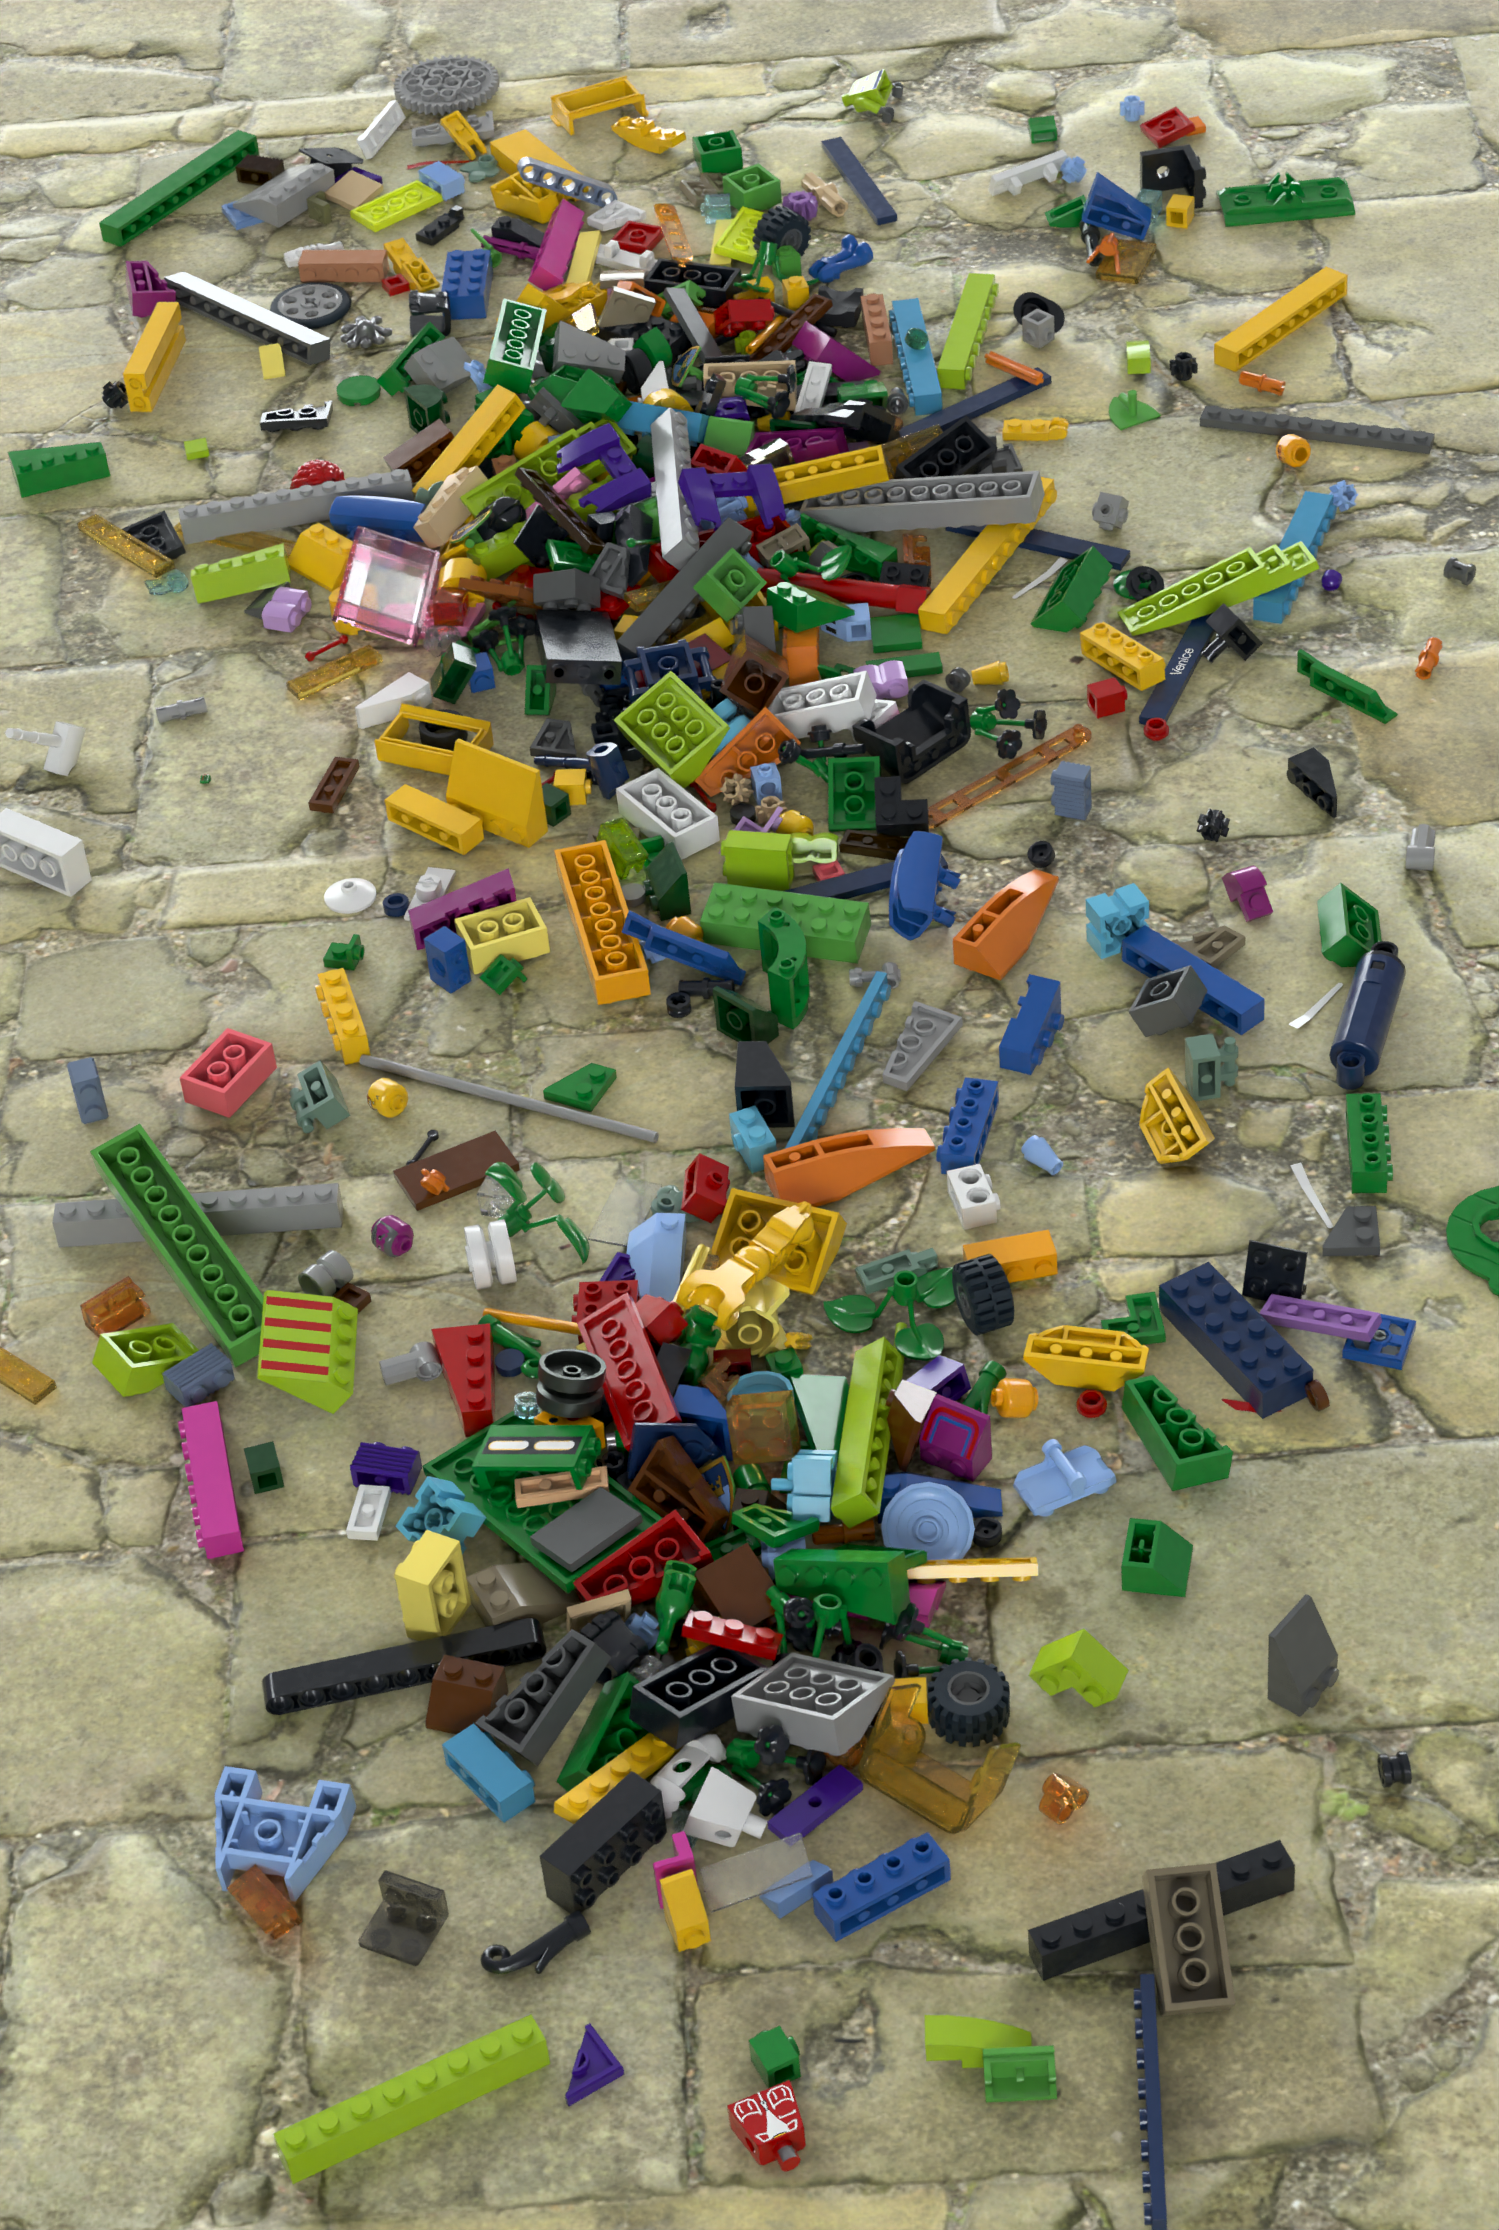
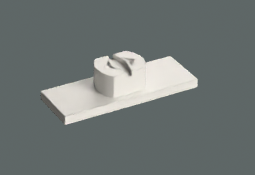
[404,867,456,921]

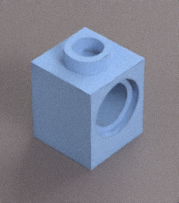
[750,762,783,806]

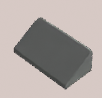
[244,581,290,619]

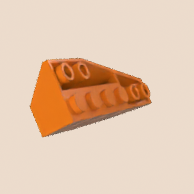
[953,869,1059,981]
[763,1128,935,1207]

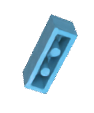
[442,1723,535,1823]

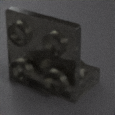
[358,1870,449,1966]

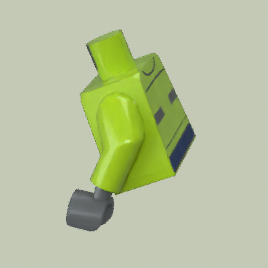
[842,69,903,124]

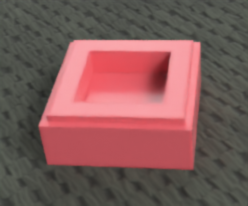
[812,860,845,881]

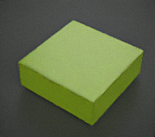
[184,438,210,460]

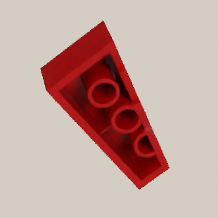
[431,1323,495,1437]
[573,1510,714,1607]

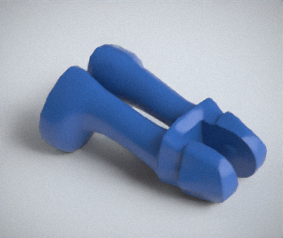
[808,234,873,283]

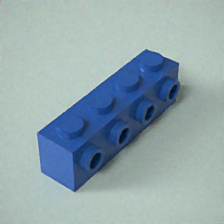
[936,1077,999,1175]
[812,1832,951,1942]

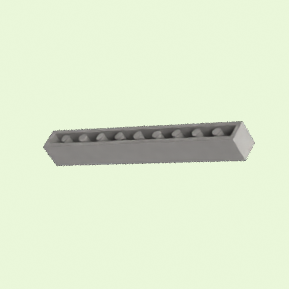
[651,407,700,571]
[178,469,414,545]
[53,1183,343,1247]

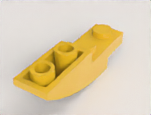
[611,116,686,154]
[384,238,440,293]

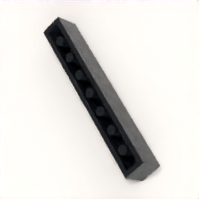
[1028,1840,1295,1981]

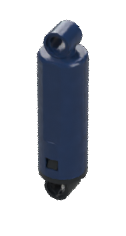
[1329,941,1406,1090]

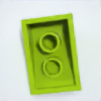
[92,1323,199,1397]

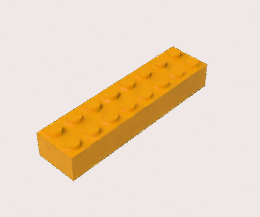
[554,840,651,1005]

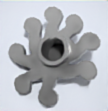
[340,316,392,348]

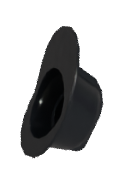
[1013,292,1065,333]
[475,497,527,542]

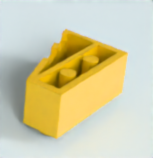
[490,168,559,224]
[492,283,569,340]

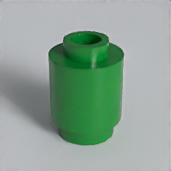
[733,1462,771,1493]

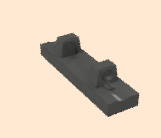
[529,387,584,434]

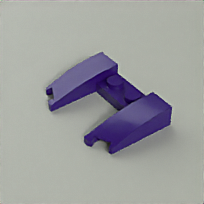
[557,423,652,514]
[678,464,786,531]

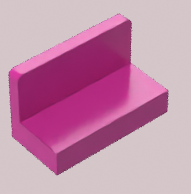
[653,1831,698,1909]

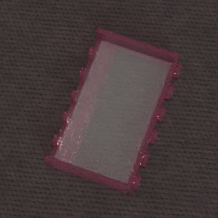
[331,526,442,647]

